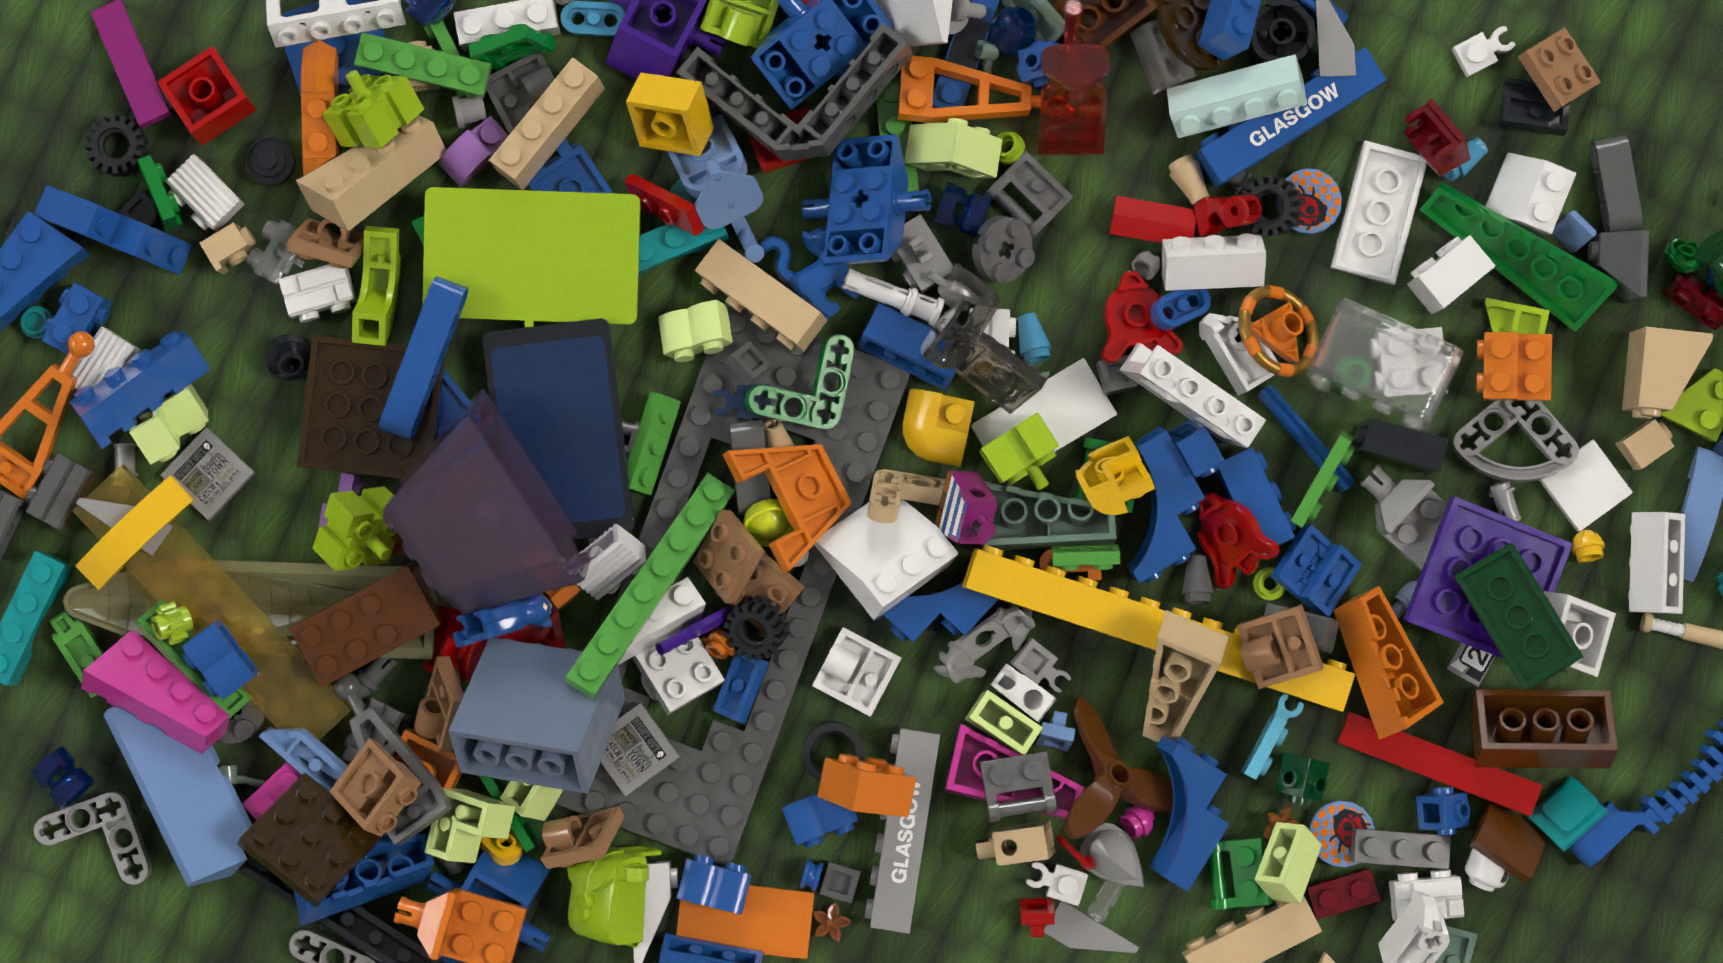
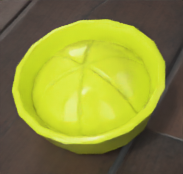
[743,499,794,547]

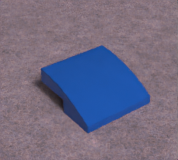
[1270,524,1362,617]

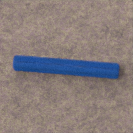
[1257,385,1355,492]

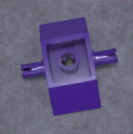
[606,0,727,79]

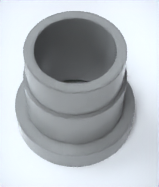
[452,95,487,129]

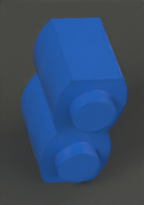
[182,620,260,700]
[782,793,858,848]
[677,854,751,915]

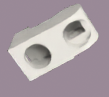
[990,663,1056,723]

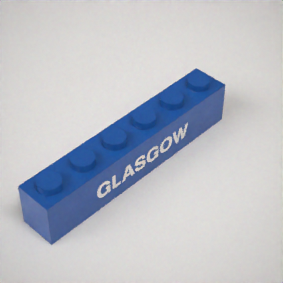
[1195,47,1387,188]

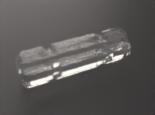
[1087,880,1126,923]

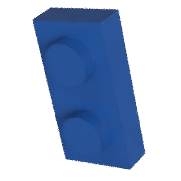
[713,649,769,724]

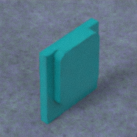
[1527,776,1609,852]

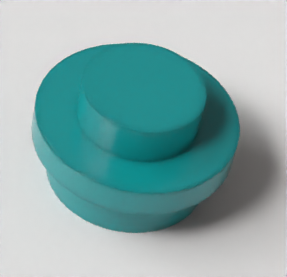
[20,306,52,339]

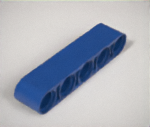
[379,276,469,441]

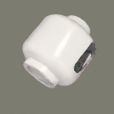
[1465,848,1510,892]

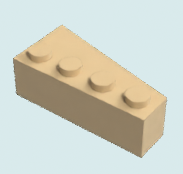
[296,115,447,231]
[1142,610,1228,742]

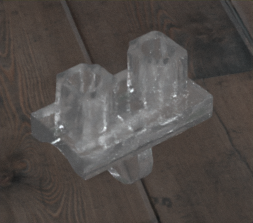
[247,220,305,284]

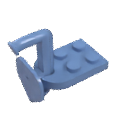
[667,114,764,263]

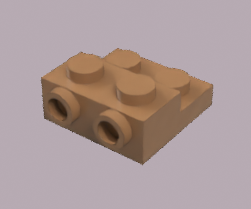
[329,738,422,836]

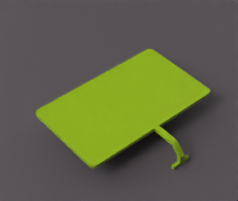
[422,187,641,328]

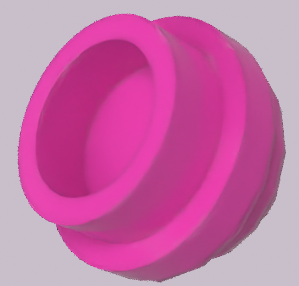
[1120,805,1155,839]

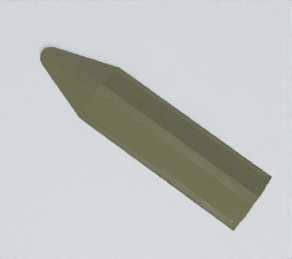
[63,558,438,660]

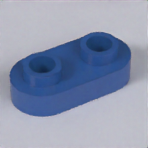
[1150,289,1211,331]

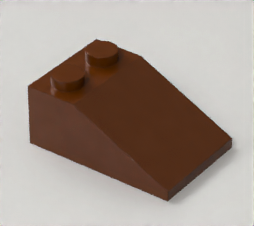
[1052,0,1158,54]

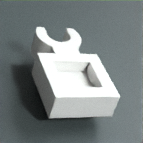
[1451,26,1516,78]
[1026,862,1089,906]

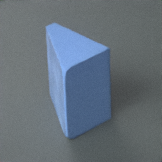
[1552,210,1597,253]

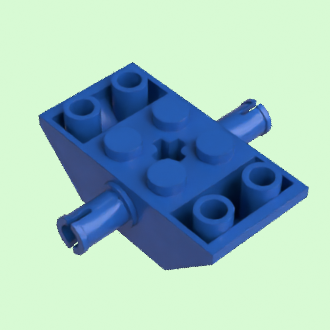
[750,0,894,110]
[802,134,932,266]
[425,842,552,963]

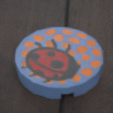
[1275,168,1342,235]
[1308,800,1375,867]

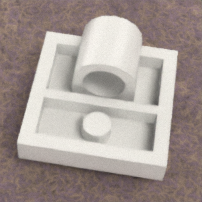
[633,625,725,715]
[812,627,901,717]

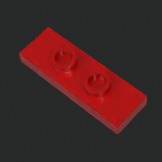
[624,174,704,237]

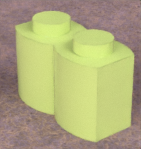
[658,300,733,362]

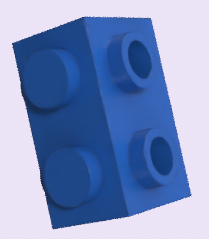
[42,282,113,354]

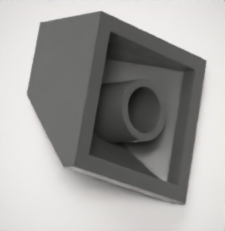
[1587,230,1649,304]

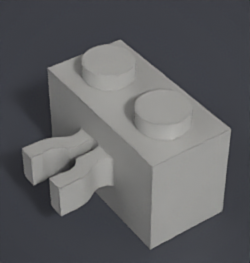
[891,214,955,294]

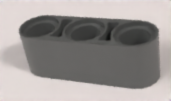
[1590,135,1643,232]
[729,419,771,516]

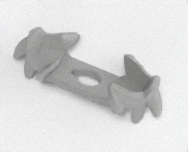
[934,603,1036,683]

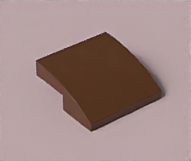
[1469,801,1547,883]

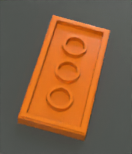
[676,885,815,959]

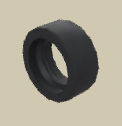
[802,721,865,782]

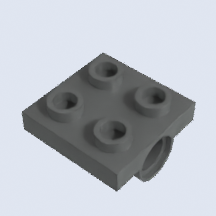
[486,52,555,134]

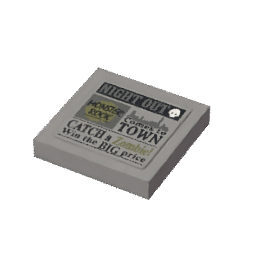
[161,427,256,521]
[601,703,680,796]

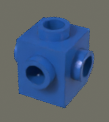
[1017,41,1072,91]
[1416,787,1470,835]

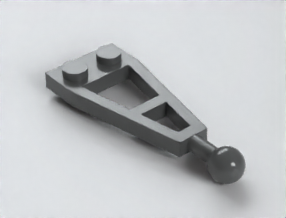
[334,674,453,846]

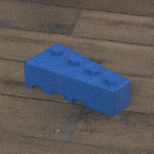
[69,330,210,449]

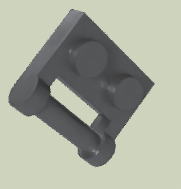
[985,151,1073,239]
[980,752,1057,822]

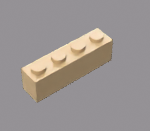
[489,57,605,190]
[695,239,828,352]
[1181,895,1322,963]

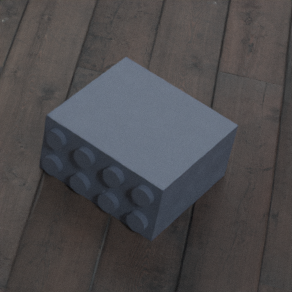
[448,638,625,794]

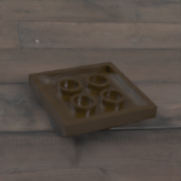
[237,773,382,908]

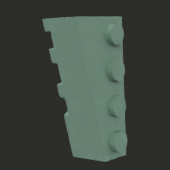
[982,481,1117,551]

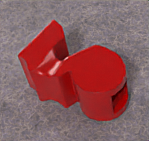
[1194,194,1262,237]

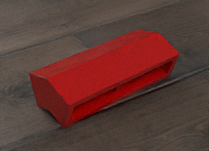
[1109,195,1196,243]

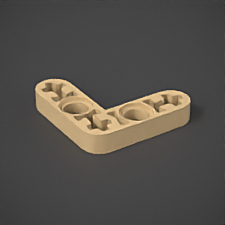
[867,469,946,523]

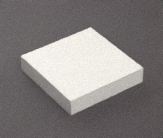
[1539,439,1633,532]

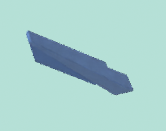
[259,727,389,838]

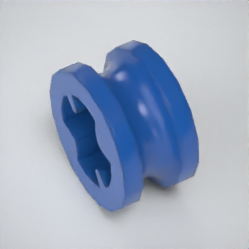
[800,859,824,892]

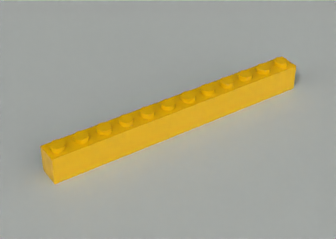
[962,545,1355,712]

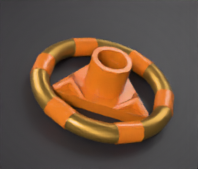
[1238,285,1319,377]

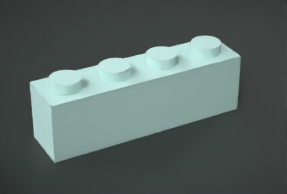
[1167,54,1307,138]

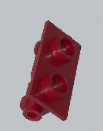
[1661,272,1723,331]

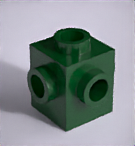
[1276,752,1330,805]

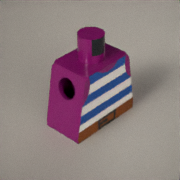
[935,470,997,544]

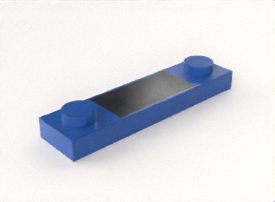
[932,0,1000,108]

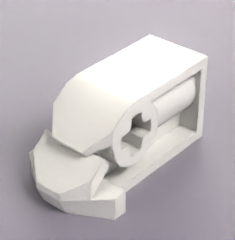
[1199,313,1278,396]
[1378,890,1450,963]

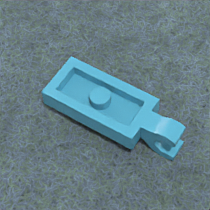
[1240,693,1304,780]

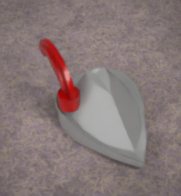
[1056,823,1144,887]

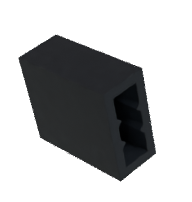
[1350,418,1449,474]

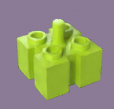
[322,70,424,149]
[979,412,1060,490]
[312,486,407,571]

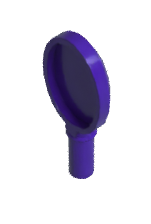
[655,605,732,655]

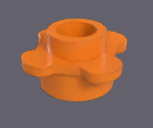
[701,628,736,660]

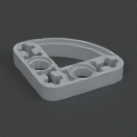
[1452,401,1579,483]

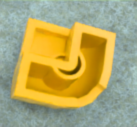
[903,389,975,467]
[1075,436,1155,515]

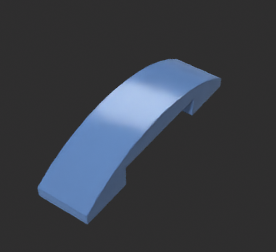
[1680,446,1723,582]

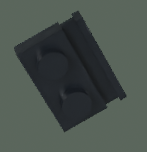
[1499,77,1570,136]

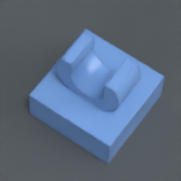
[1035,711,1075,751]

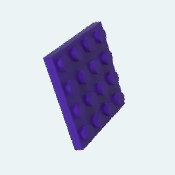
[1403,496,1573,659]

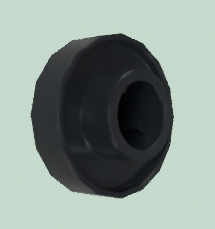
[245,137,296,187]
[265,334,311,380]

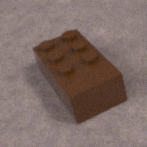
[289,562,445,687]
[1470,689,1618,769]

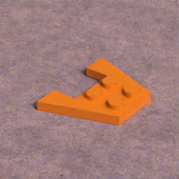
[722,444,852,574]

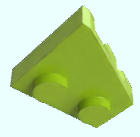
[1485,298,1550,334]
[1661,368,1723,442]

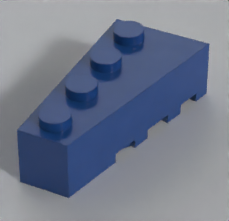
[0,211,90,332]
[294,833,434,926]

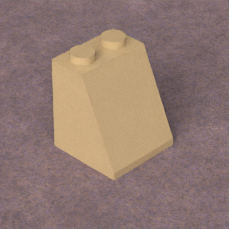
[1622,327,1713,419]

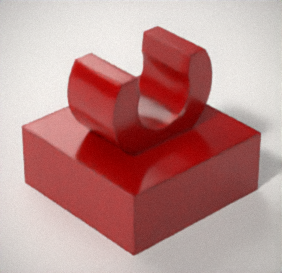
[1019,898,1055,937]

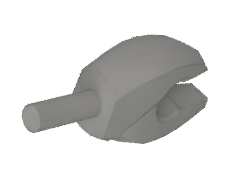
[927,270,988,311]

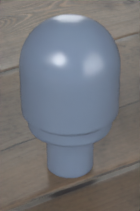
[1391,581,1418,619]

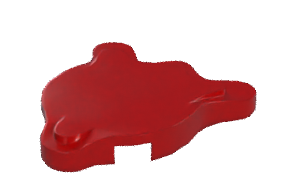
[1101,271,1183,364]
[1197,493,1280,589]

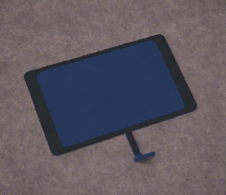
[438,318,635,546]

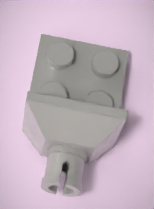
[1360,465,1447,571]

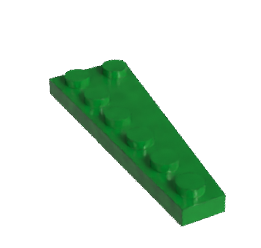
[1420,182,1619,332]

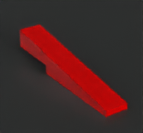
[1337,712,1543,816]

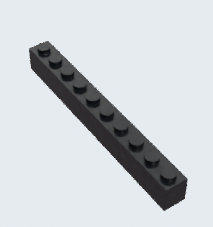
[141,801,442,963]

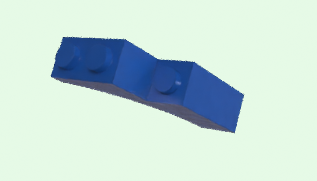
[34,185,192,275]
[1127,426,1205,583]
[878,582,998,642]
[1149,735,1229,892]

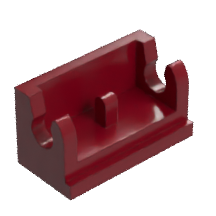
[1404,99,1471,177]

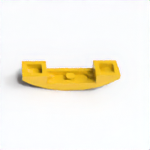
[76,475,195,590]

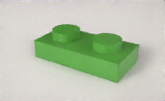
[1052,544,1120,571]

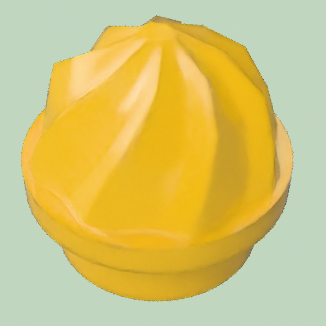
[1571,530,1605,563]

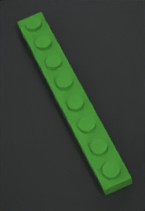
[564,473,736,699]

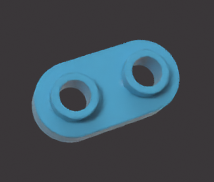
[561,1,625,38]

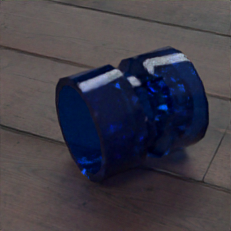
[934,182,992,237]
[30,746,95,809]

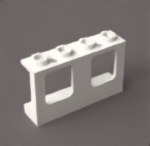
[266,0,406,48]
[1119,343,1266,448]

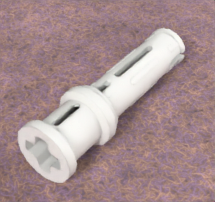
[842,268,944,327]

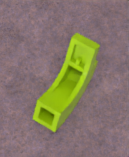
[352,226,401,346]

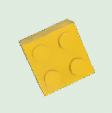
[626,73,714,156]

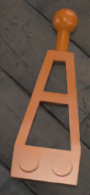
[897,55,1076,123]
[0,331,95,500]

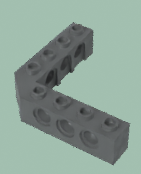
[677,23,913,161]

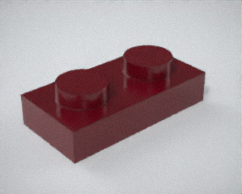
[1306,868,1380,920]

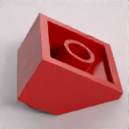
[157,46,257,146]

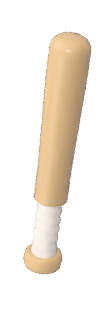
[1640,613,1723,650]

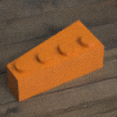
[1333,586,1444,740]

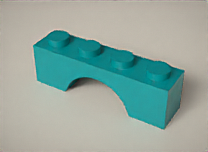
[638,223,729,278]
[0,551,75,686]

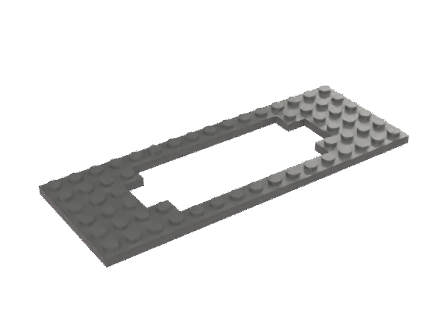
[555,303,910,866]

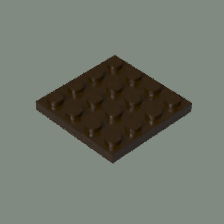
[296,335,446,482]

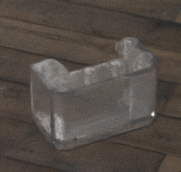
[1306,298,1464,431]

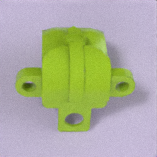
[567,845,662,948]

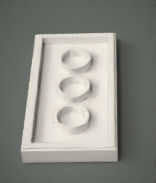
[1330,141,1427,285]
[970,358,1117,482]

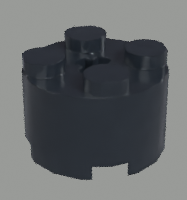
[1246,0,1316,65]

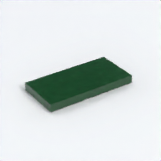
[1454,542,1584,692]

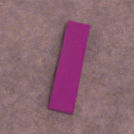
[91,0,172,129]

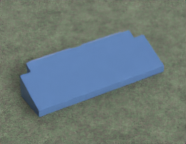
[103,707,252,887]

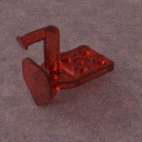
[1038,0,1110,155]

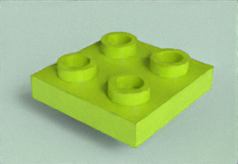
[700,0,779,48]

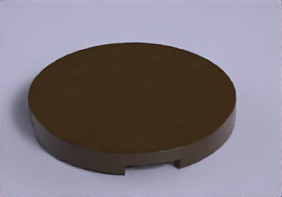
[1157,0,1235,71]

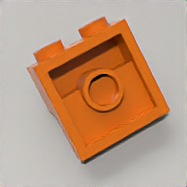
[1477,332,1552,401]

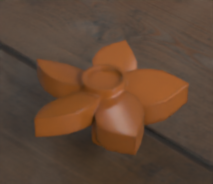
[1263,805,1299,839]
[813,902,852,942]

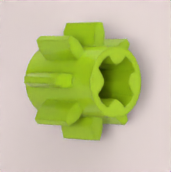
[151,601,193,646]

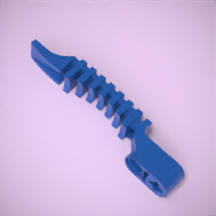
[1569,718,1723,868]

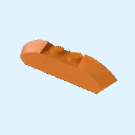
[301,39,340,176]

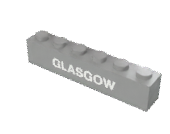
[864,727,940,934]

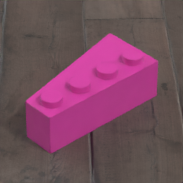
[81,629,230,754]
[944,724,1084,820]

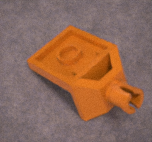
[394,888,528,963]

